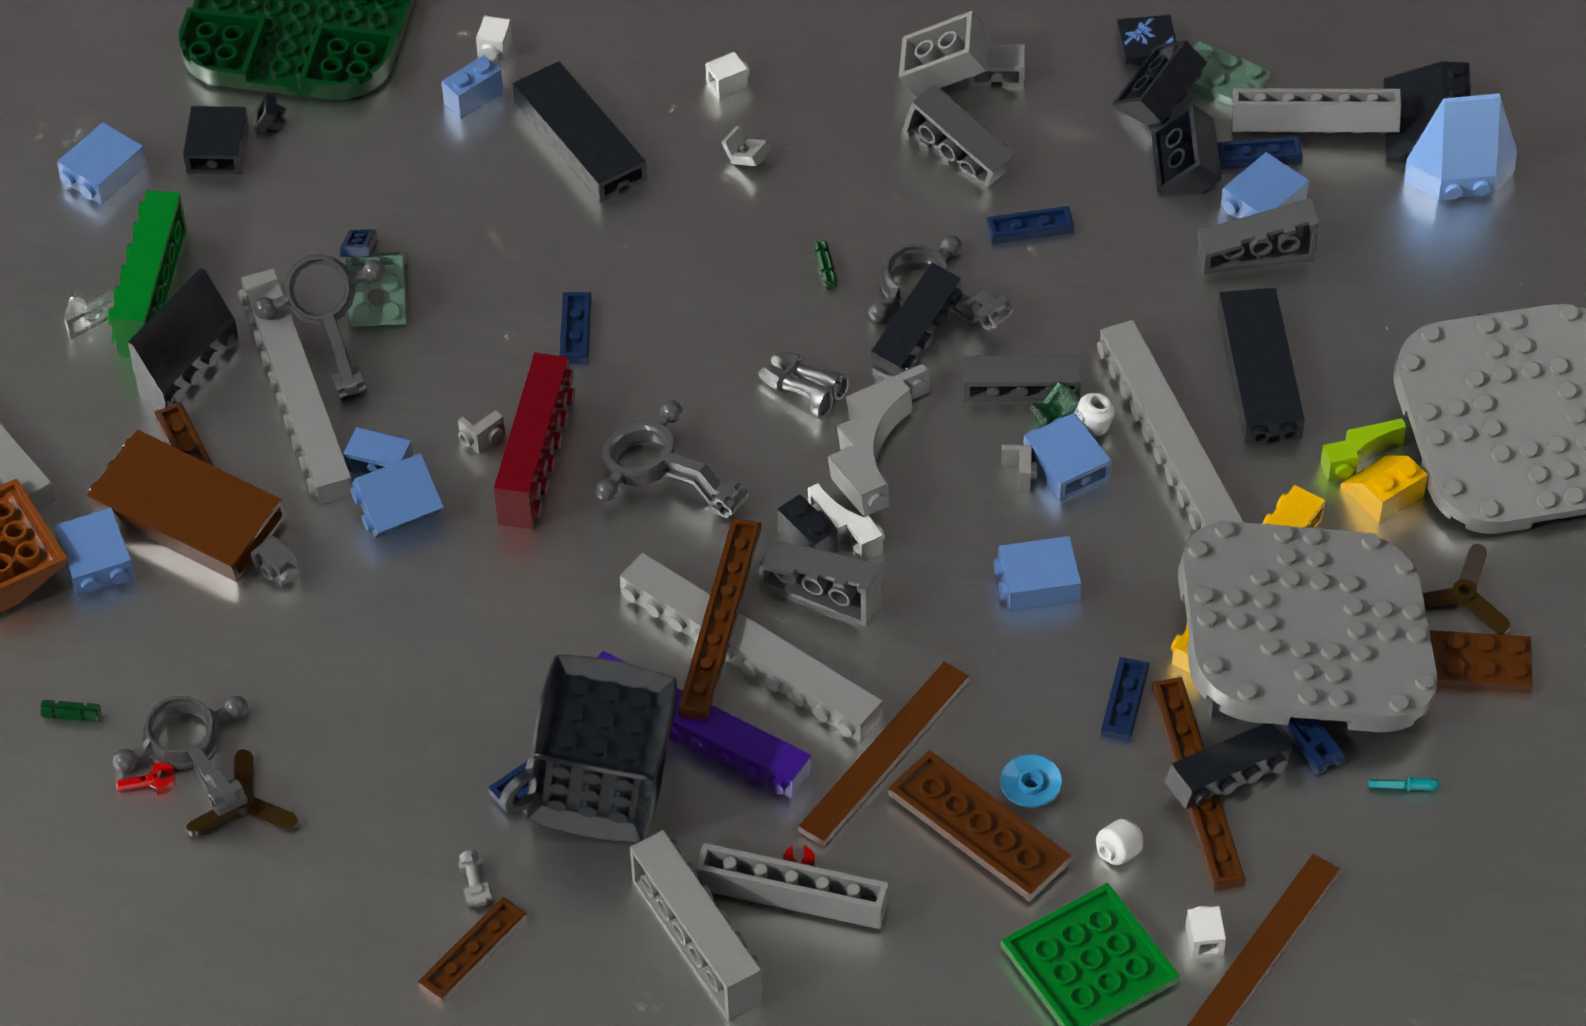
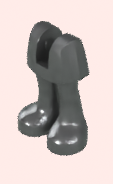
[758,351,849,419]

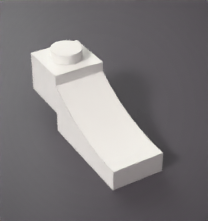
[808,483,885,561]

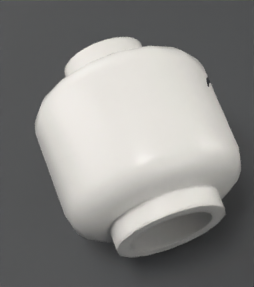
[1074,393,1115,436]
[1096,819,1143,866]

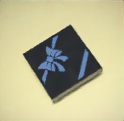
[1117,15,1177,64]

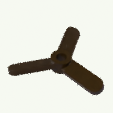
[1422,544,1511,635]
[186,749,298,836]

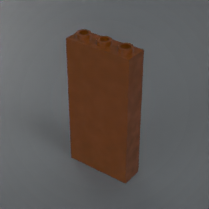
[86,429,287,582]

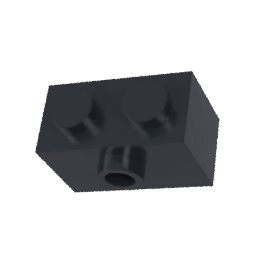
[777,494,838,553]

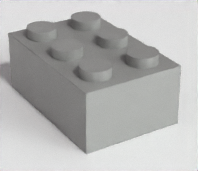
[899,11,989,97]

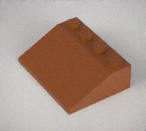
[0,478,68,613]

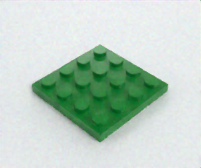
[1001,883,1180,1026]

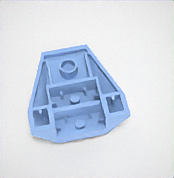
[1404,93,1518,200]

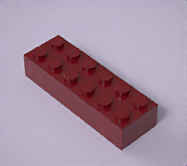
[494,352,575,529]

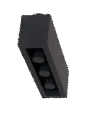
[871,262,963,376]
[1165,723,1293,810]

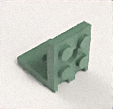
[345,252,408,327]

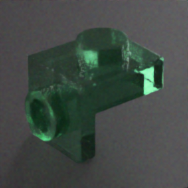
[1029,382,1080,426]

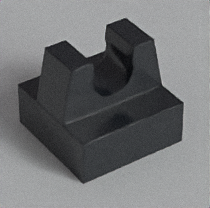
[254,94,286,133]

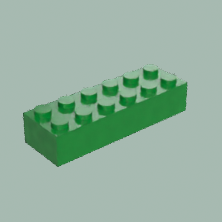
[107,190,187,356]

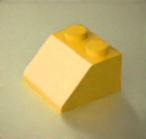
[1340,455,1428,524]

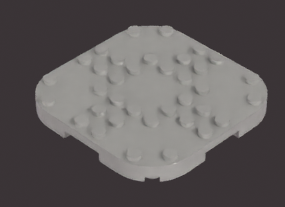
[1393,304,1586,534]
[1178,521,1437,732]

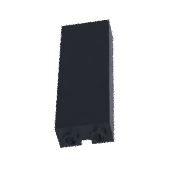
[512,61,647,203]
[1217,288,1305,443]

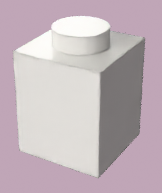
[476,16,512,61]
[706,52,750,99]
[1186,906,1226,959]

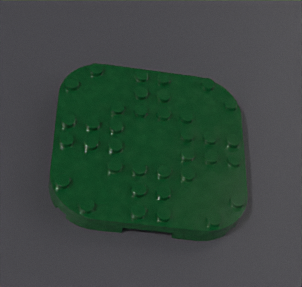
[179,0,415,101]

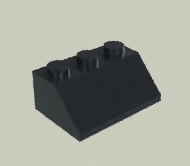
[1112,40,1207,125]
[1151,103,1222,195]

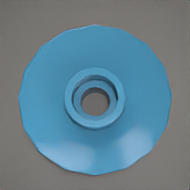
[1000,754,1062,808]

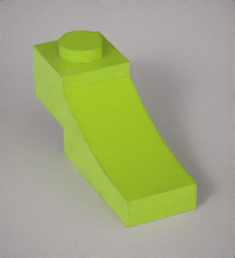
[1320,418,1406,481]

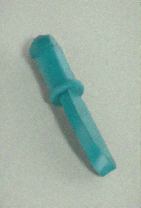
[1369,776,1441,792]

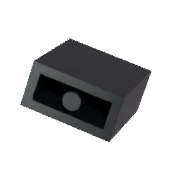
[183,106,249,174]

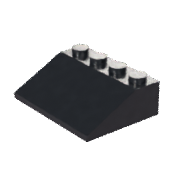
[1383,61,1471,163]
[128,268,238,409]

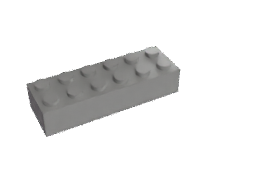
[630,830,764,1021]

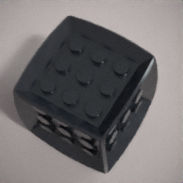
[500,654,677,842]

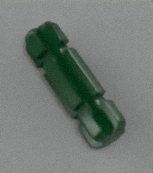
[813,240,838,289]
[40,700,101,722]

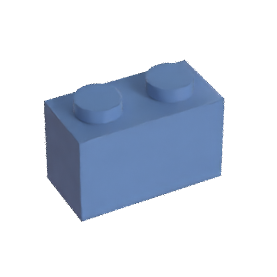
[441,55,504,118]
[343,427,413,475]

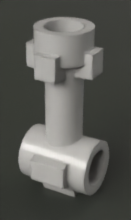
[458,850,493,908]

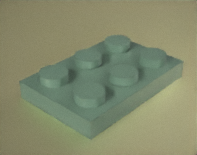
[1188,41,1272,107]

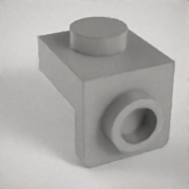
[722,126,772,166]
[458,410,505,453]
[1001,444,1037,491]

